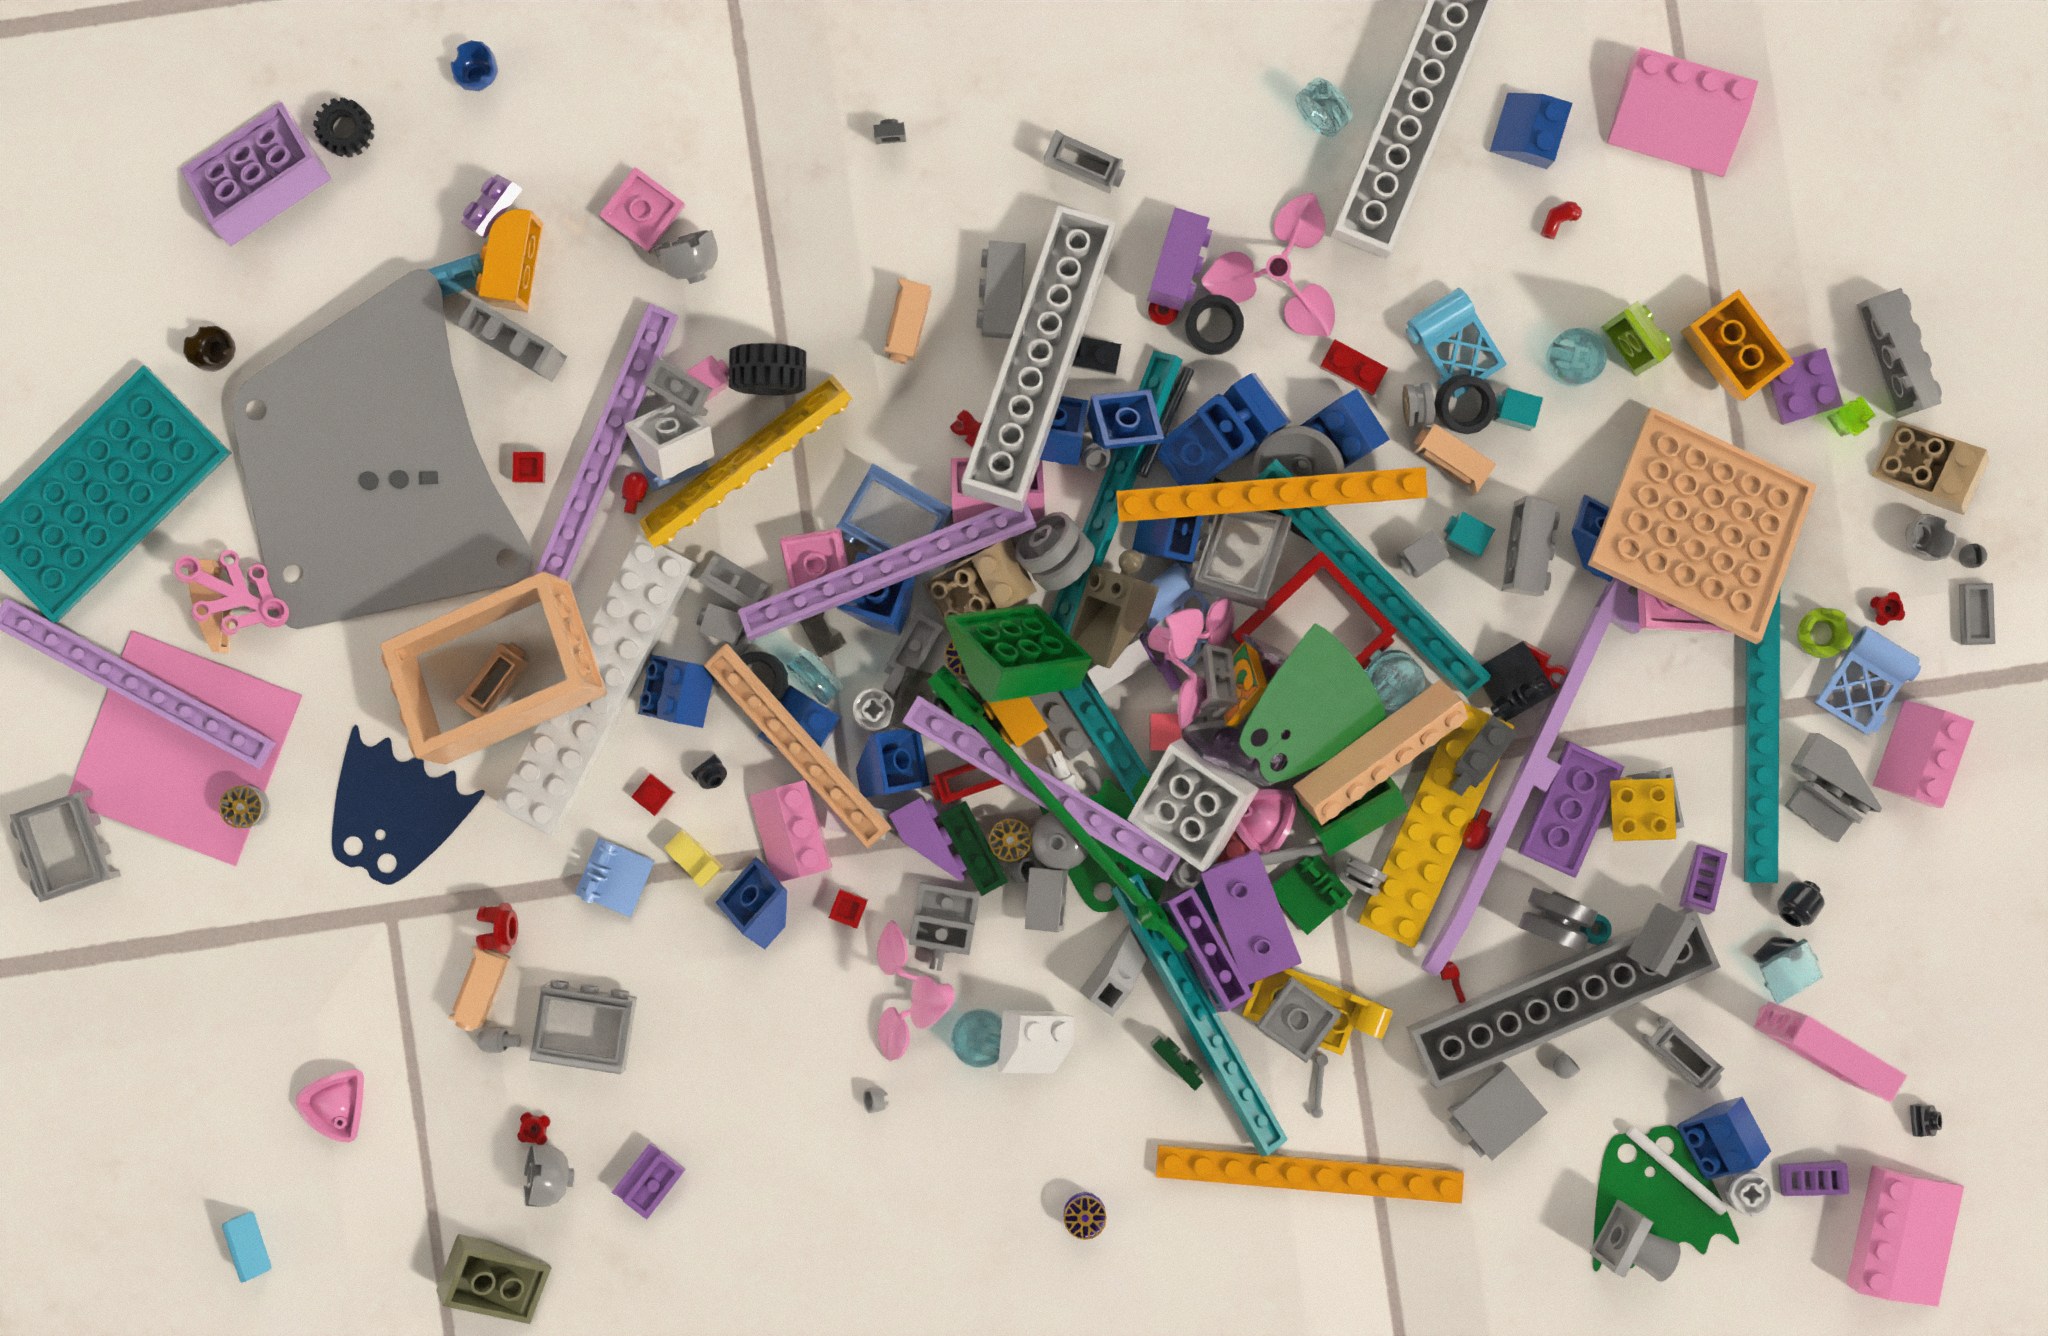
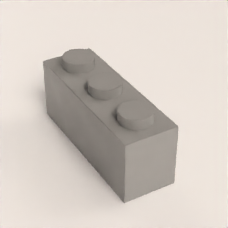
[976,240,1026,339]

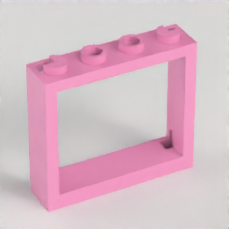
[1754,1001,1907,1103]

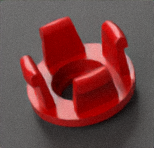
[476,903,518,954]

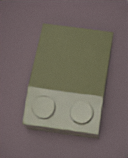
[436,1234,552,1324]

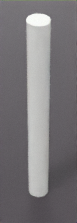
[1626,1126,1728,1215]

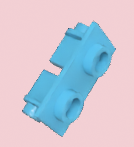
[428,253,483,297]

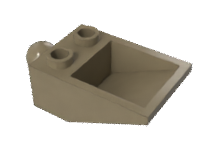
[1069,549,1159,669]

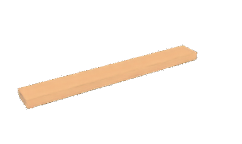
[703,644,892,849]

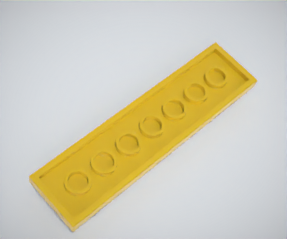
[639,375,852,548]
[1357,702,1515,948]

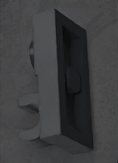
[1072,337,1122,375]

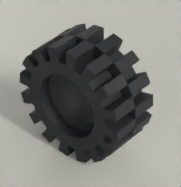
[313,97,375,158]

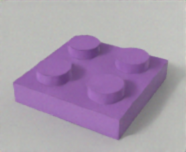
[461,174,522,238]
[1769,348,1844,425]

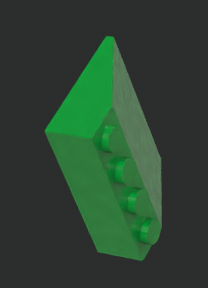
[944,604,1093,703]

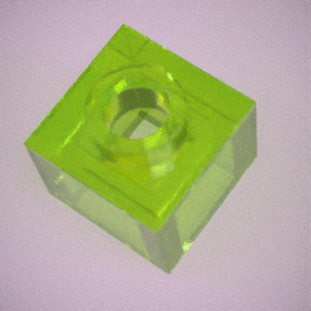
[1827,396,1876,437]

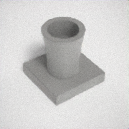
[1589,1199,1680,1282]

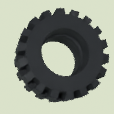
[729,343,807,396]

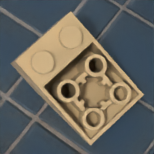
[1872,420,1990,515]
[922,538,1037,635]

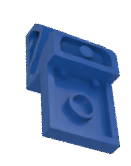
[1157,373,1291,486]

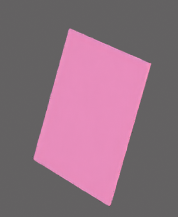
[67,631,302,866]

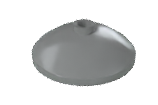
[1253,426,1344,512]

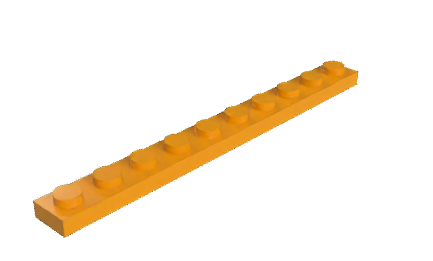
[1116,467,1428,522]
[1155,1145,1464,1204]

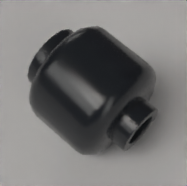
[1777,880,1825,927]

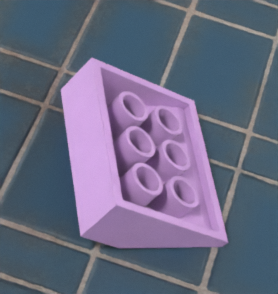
[181,102,332,246]

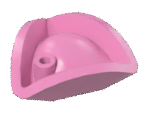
[1235,789,1297,854]
[296,1069,364,1143]

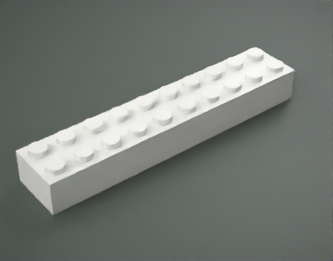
[1330,0,1495,259]
[961,205,1117,513]
[495,534,698,835]

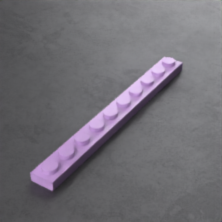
[535,303,679,581]
[738,501,1037,641]
[0,598,276,769]
[902,696,1181,881]

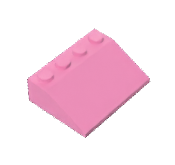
[1607,47,1759,177]
[1846,1165,1964,1306]

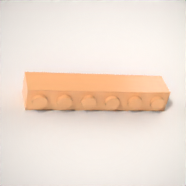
[1293,680,1468,825]

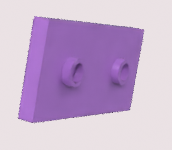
[1518,741,1625,878]
[1199,849,1302,985]

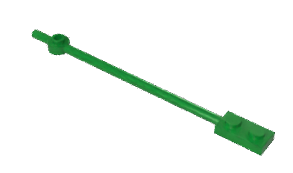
[927,665,1188,953]

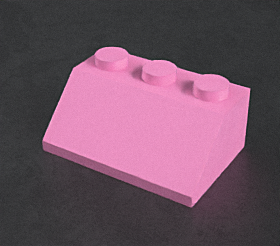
[951,458,1045,524]
[1872,700,1974,808]
[749,780,832,882]

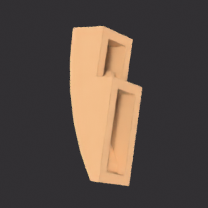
[188,559,232,653]

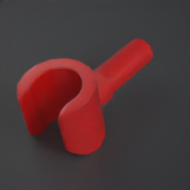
[1440,962,1466,1003]

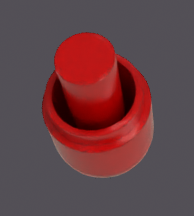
[621,472,648,515]
[1462,809,1493,851]

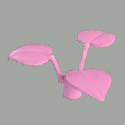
[1201,193,1335,337]
[1148,598,1235,729]
[877,920,955,1062]

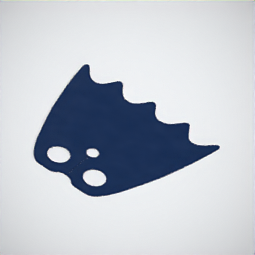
[332,725,485,885]

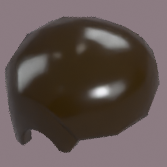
[183,326,236,372]

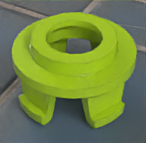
[1797,608,1854,658]

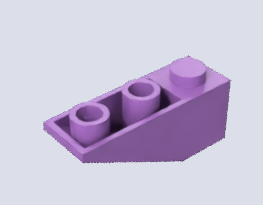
[889,796,967,881]

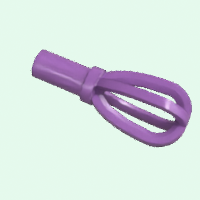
[1139,629,1182,691]

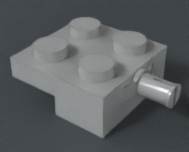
[909,882,980,971]

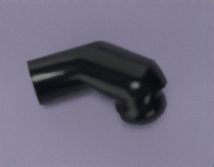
[1753,937,1801,966]

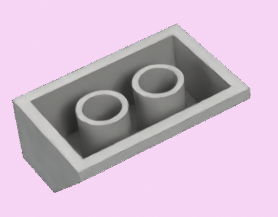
[1501,496,1560,597]

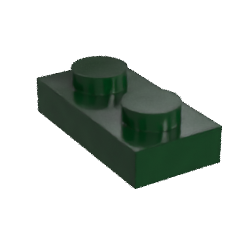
[1150,1035,1204,1091]

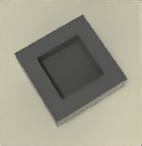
[873,119,906,144]

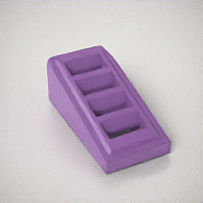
[1679,845,1728,915]
[1779,1160,1849,1196]

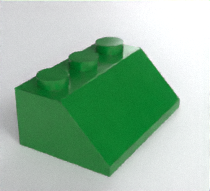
[1295,776,1408,857]

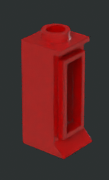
[930,763,1004,804]

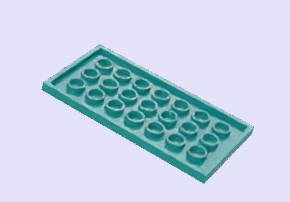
[0,365,232,623]

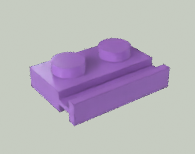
[612,1142,686,1220]

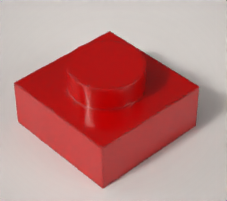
[512,452,546,484]
[631,773,675,816]
[828,889,869,929]

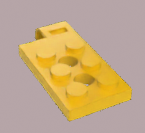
[1241,968,1394,1056]

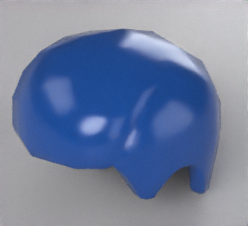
[451,40,498,91]

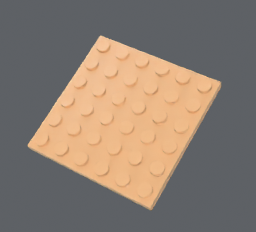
[1588,407,1816,644]

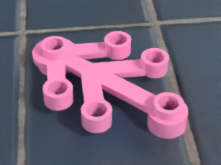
[173,550,289,636]

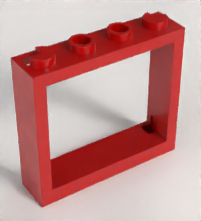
[1230,551,1397,680]

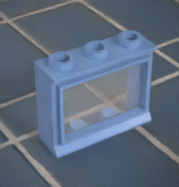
[836,463,953,556]

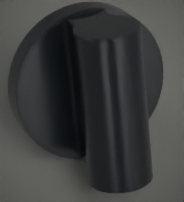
[691,754,727,789]
[1910,1104,1942,1137]

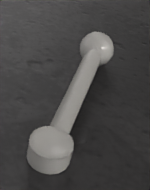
[1311,1054,1328,1118]

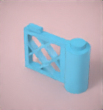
[1405,287,1507,398]

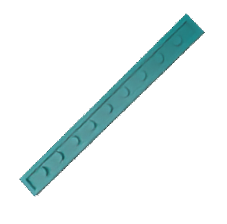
[1049,350,1183,634]
[1254,459,1491,698]
[1744,590,1780,883]
[1061,674,1219,924]
[1111,873,1288,1157]

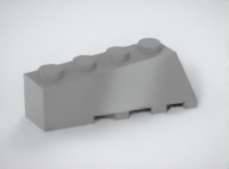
[1857,288,1942,419]

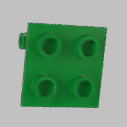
[1272,855,1353,935]

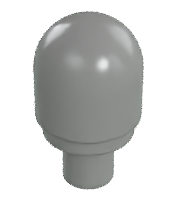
[477,1028,521,1053]

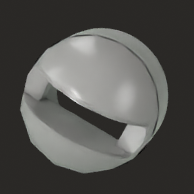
[1553,1051,1581,1079]
[863,1087,888,1113]

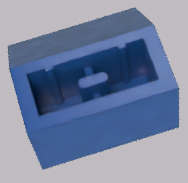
[1300,388,1390,469]
[1132,515,1204,565]
[638,654,714,728]
[1677,1097,1771,1180]

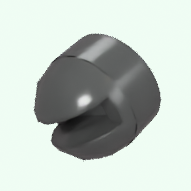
[1959,544,1988,568]
[1009,858,1036,883]

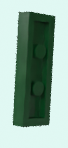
[939,801,1009,896]

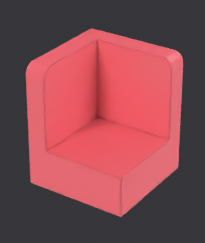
[1149,713,1182,750]

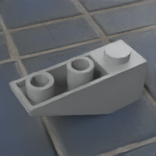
[1791,733,1882,814]
[1079,923,1148,1017]

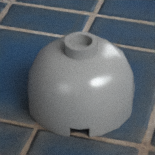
[654,230,718,284]
[1031,812,1092,870]
[523,1144,574,1207]

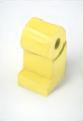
[664,829,724,888]

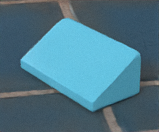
[222,1212,271,1283]

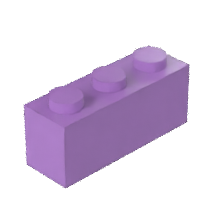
[1147,207,1213,311]

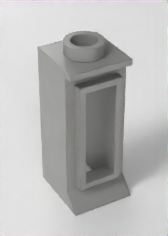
[1044,129,1126,194]
[1641,1016,1725,1092]

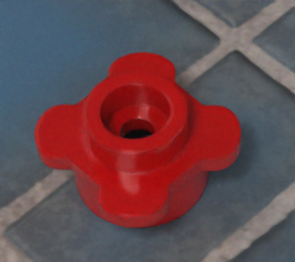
[1870,592,1905,626]
[517,1112,551,1145]

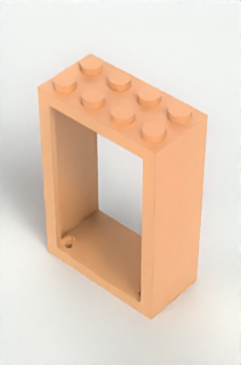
[380,571,608,765]

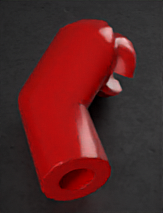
[1540,201,1582,239]

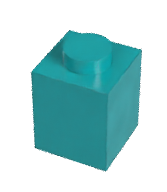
[1494,388,1543,431]
[1443,512,1496,558]

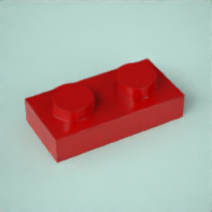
[1319,339,1388,396]

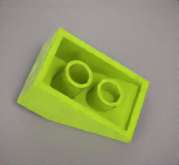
[1601,301,1673,376]

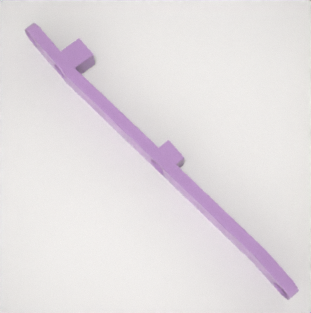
[1421,578,1641,977]

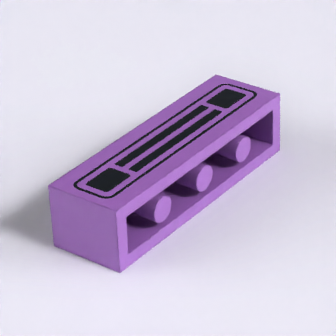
[1159,887,1253,1012]

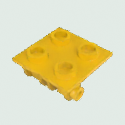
[1610,777,1677,841]

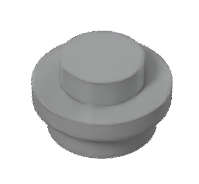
[1080,442,1111,472]
[1172,859,1202,889]

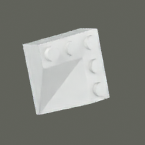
[1127,738,1259,872]

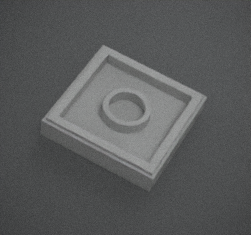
[1255,976,1342,1063]

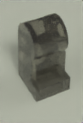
[799,611,848,658]

